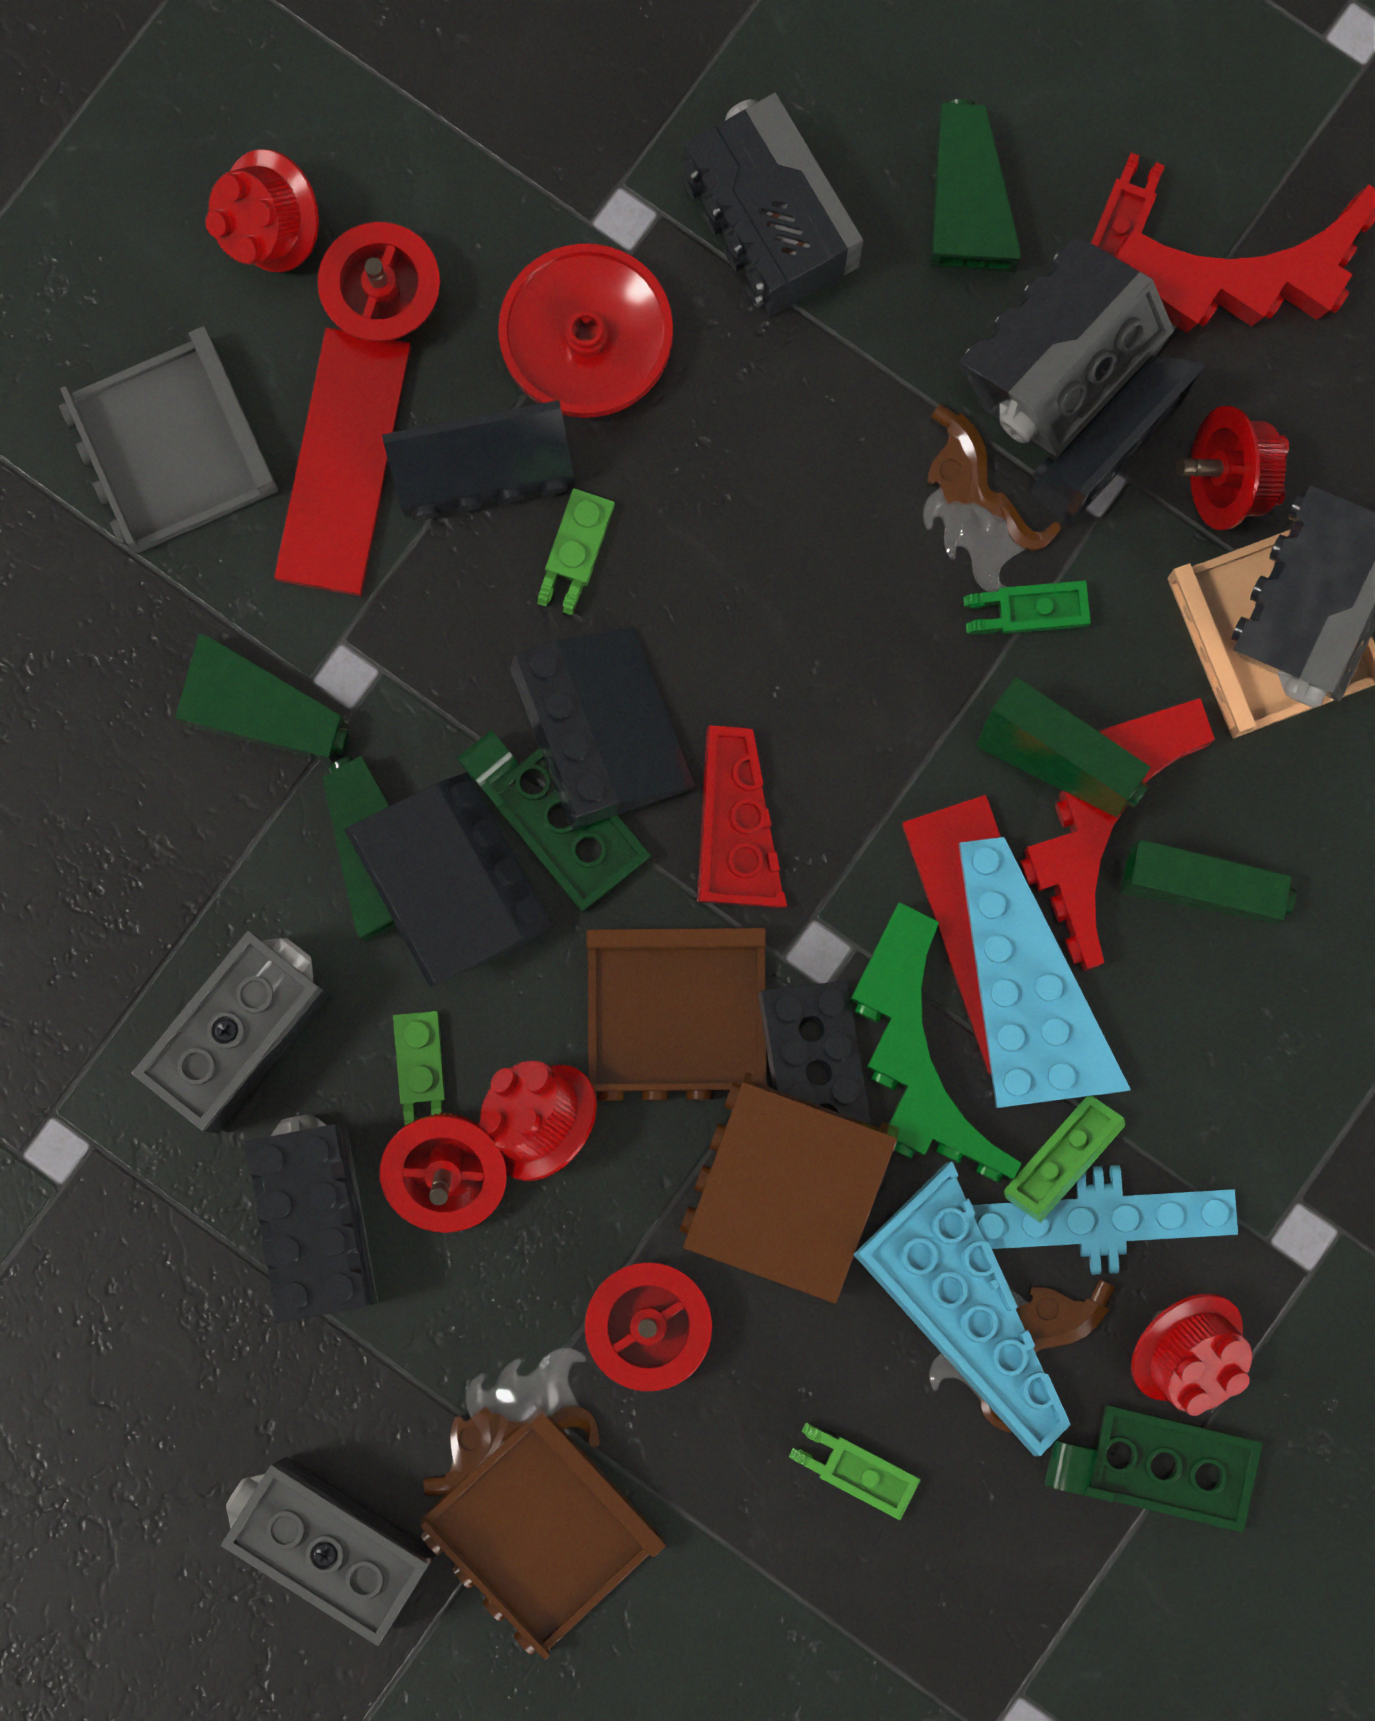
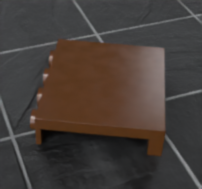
[587,928,767,1101]
[679,1072,899,1304]
[420,1406,666,1660]

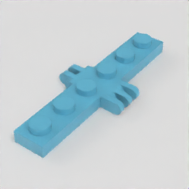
[972,1165,1238,1275]

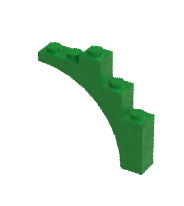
[850,902,1022,1184]

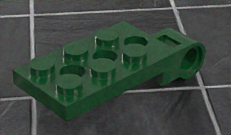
[457,730,651,913]
[1044,1404,1263,1533]

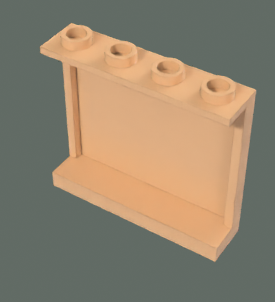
[1167,529,1375,739]

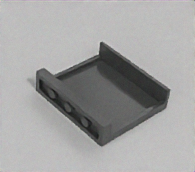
[59,326,279,554]

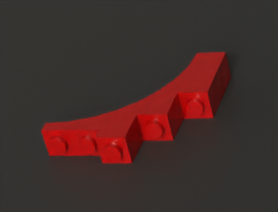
[1113,184,1375,333]
[1019,698,1215,972]

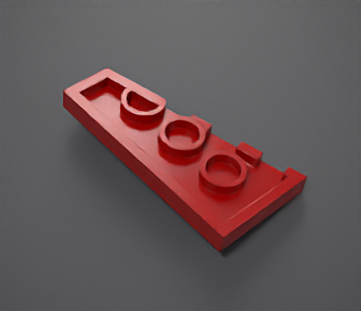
[697,725,787,909]

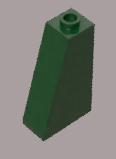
[930,99,1020,272]
[175,634,349,764]
[976,676,1151,817]
[322,756,396,942]
[1120,840,1296,924]

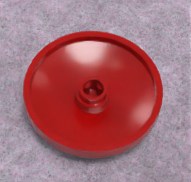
[498,244,673,418]

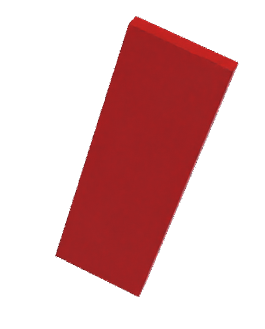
[274,328,412,597]
[902,795,1001,1074]

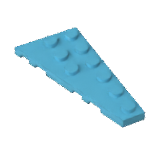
[959,837,1131,1108]
[853,1161,1071,1456]

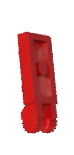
[1091,152,1165,256]

